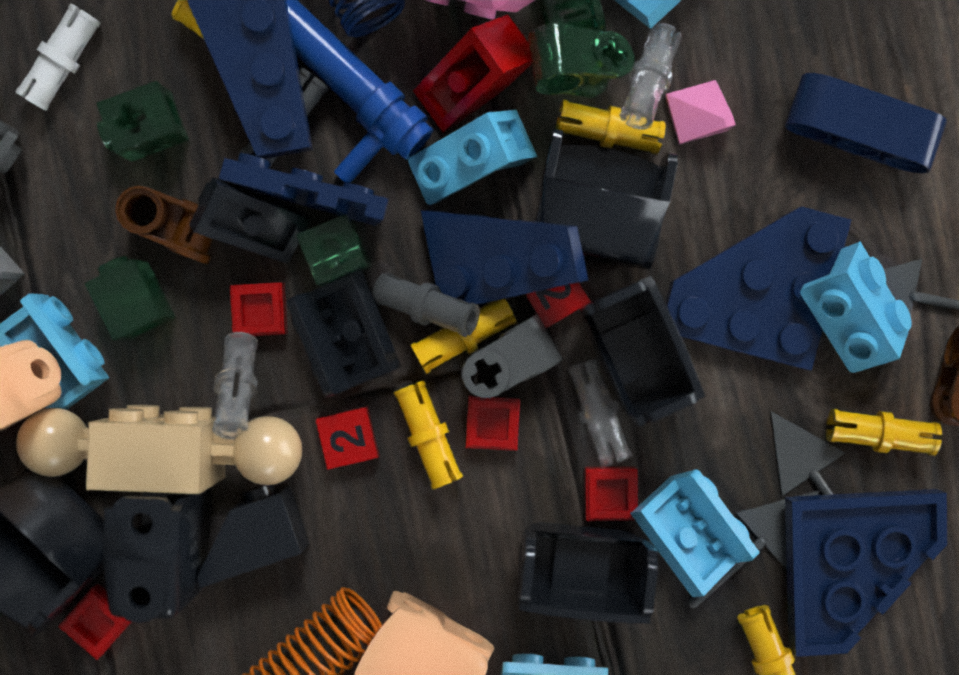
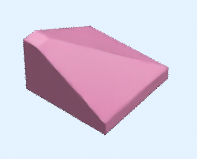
[665,80,736,145]

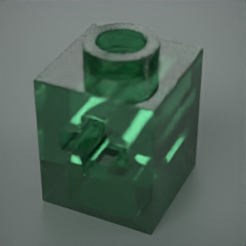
[96,80,189,161]
[296,214,373,286]
[84,256,176,341]

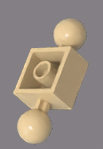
[16,405,302,494]

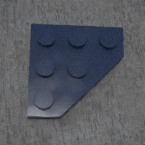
[665,206,852,371]
[785,489,947,657]

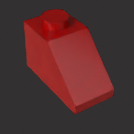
[413,14,539,133]

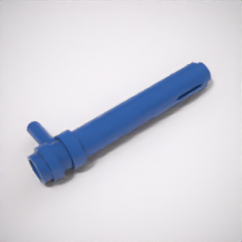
[287,0,434,183]

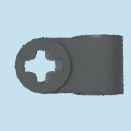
[461,313,563,398]

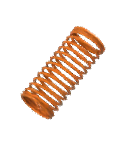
[242,587,382,675]

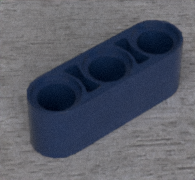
[784,73,947,174]

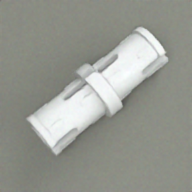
[15,3,101,111]

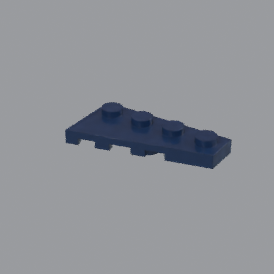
[187,0,313,159]

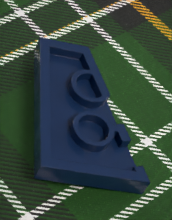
[219,153,389,226]
[421,210,588,305]

